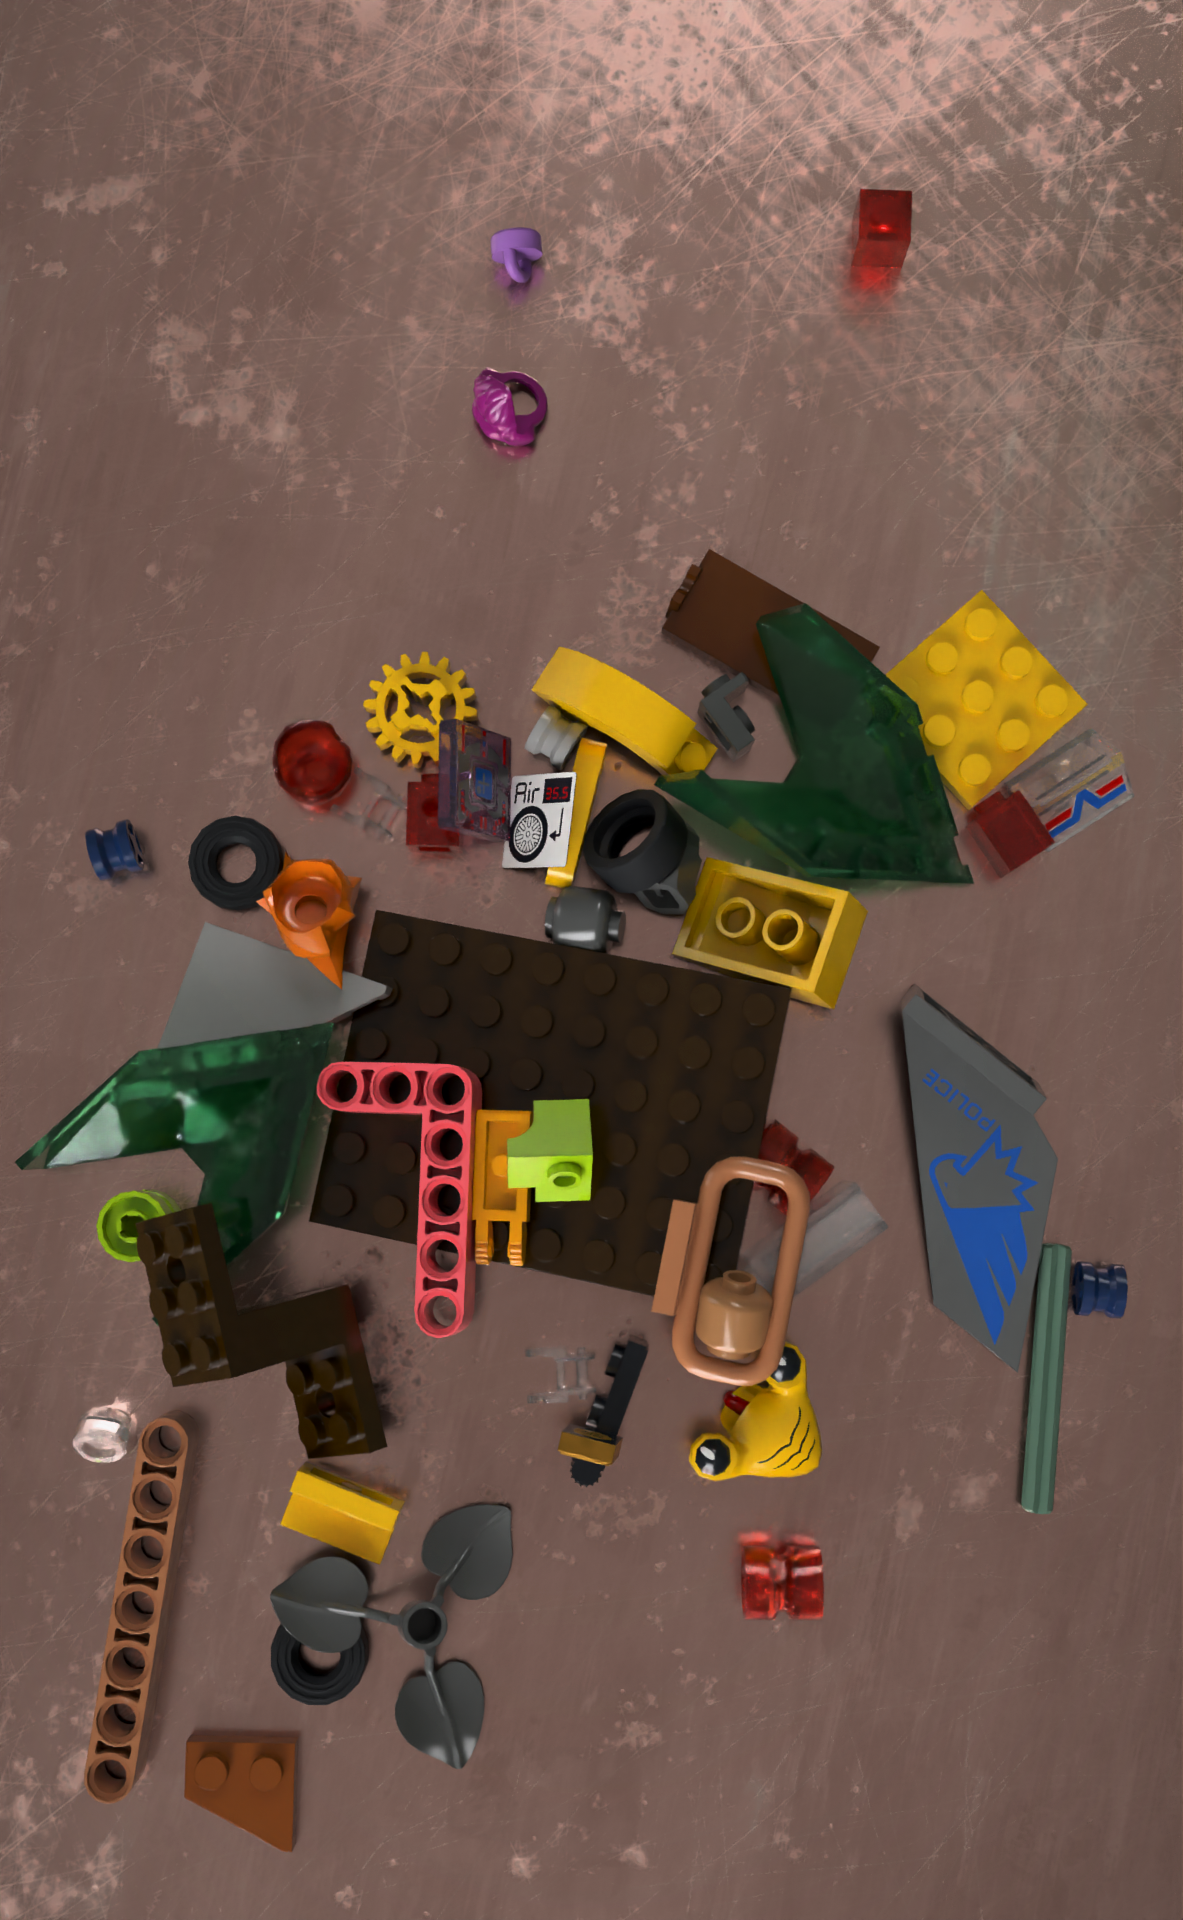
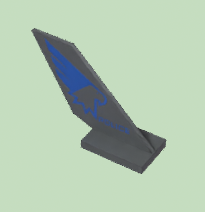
[901,984,1058,1373]

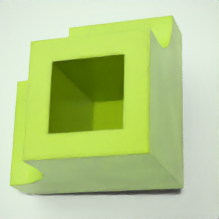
[507,1099,593,1202]

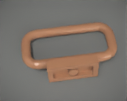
[651,1156,810,1386]

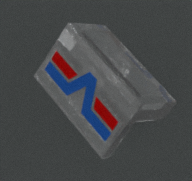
[1004,728,1134,852]

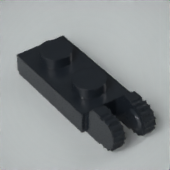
[570,1334,649,1488]

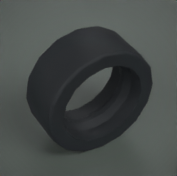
[582,789,689,893]

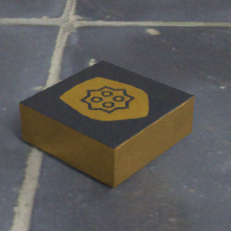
[557,1424,623,1467]

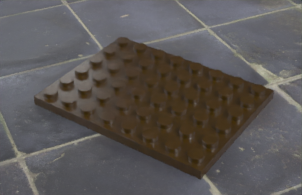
[309,910,792,1296]

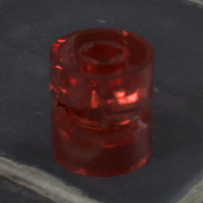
[753,1119,834,1216]
[741,1546,824,1621]

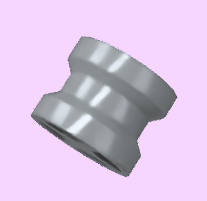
[524,705,588,771]

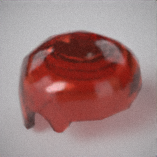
[272,719,352,805]

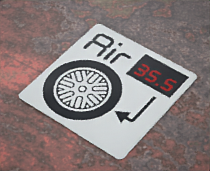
[502,772,577,868]

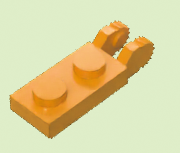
[472,1110,533,1266]

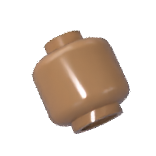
[695,1270,773,1360]

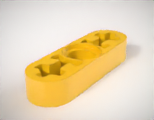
[545,738,608,889]

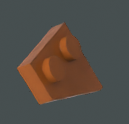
[184,1735,298,1852]

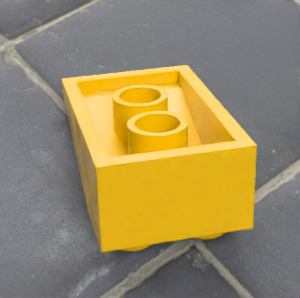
[672,857,868,1010]

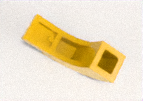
[531,646,718,792]

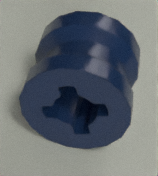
[85,819,144,881]
[1071,1261,1128,1319]

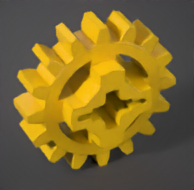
[363,652,479,768]

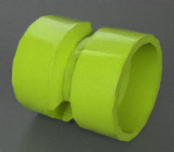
[96,1189,181,1262]

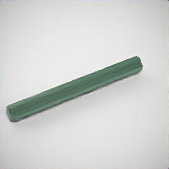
[1021,1243,1072,1514]

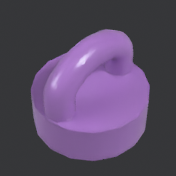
[490,227,543,283]

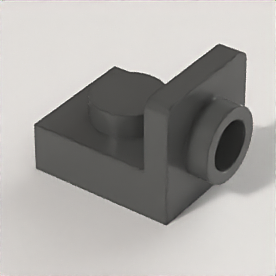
[697,672,755,762]

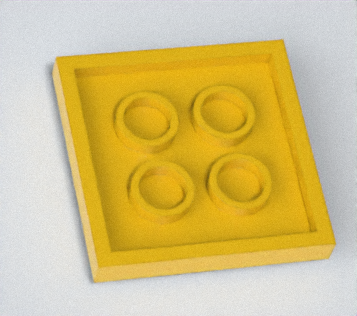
[864,590,1088,811]

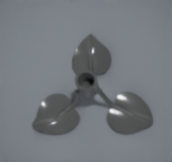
[270,1504,513,1769]

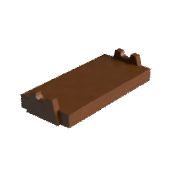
[661,549,880,731]

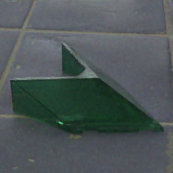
[654,603,974,884]
[15,1022,335,1326]

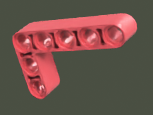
[316,1061,482,1338]

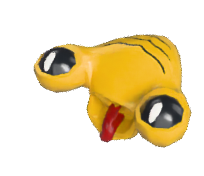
[689,1341,822,1482]

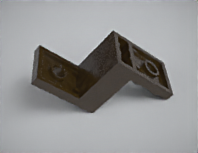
[135,1203,387,1459]

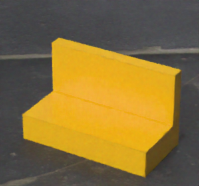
[280,1462,405,1565]

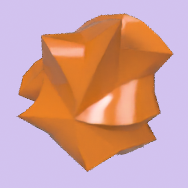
[256,851,362,989]

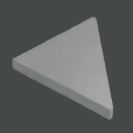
[133,922,393,1117]

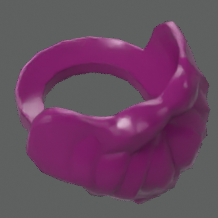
[472,367,547,446]

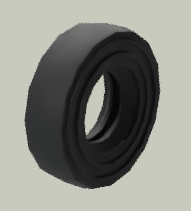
[188,816,284,911]
[271,1624,368,1705]

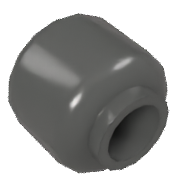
[545,886,626,954]

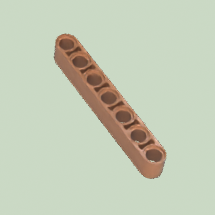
[84,1411,199,1804]

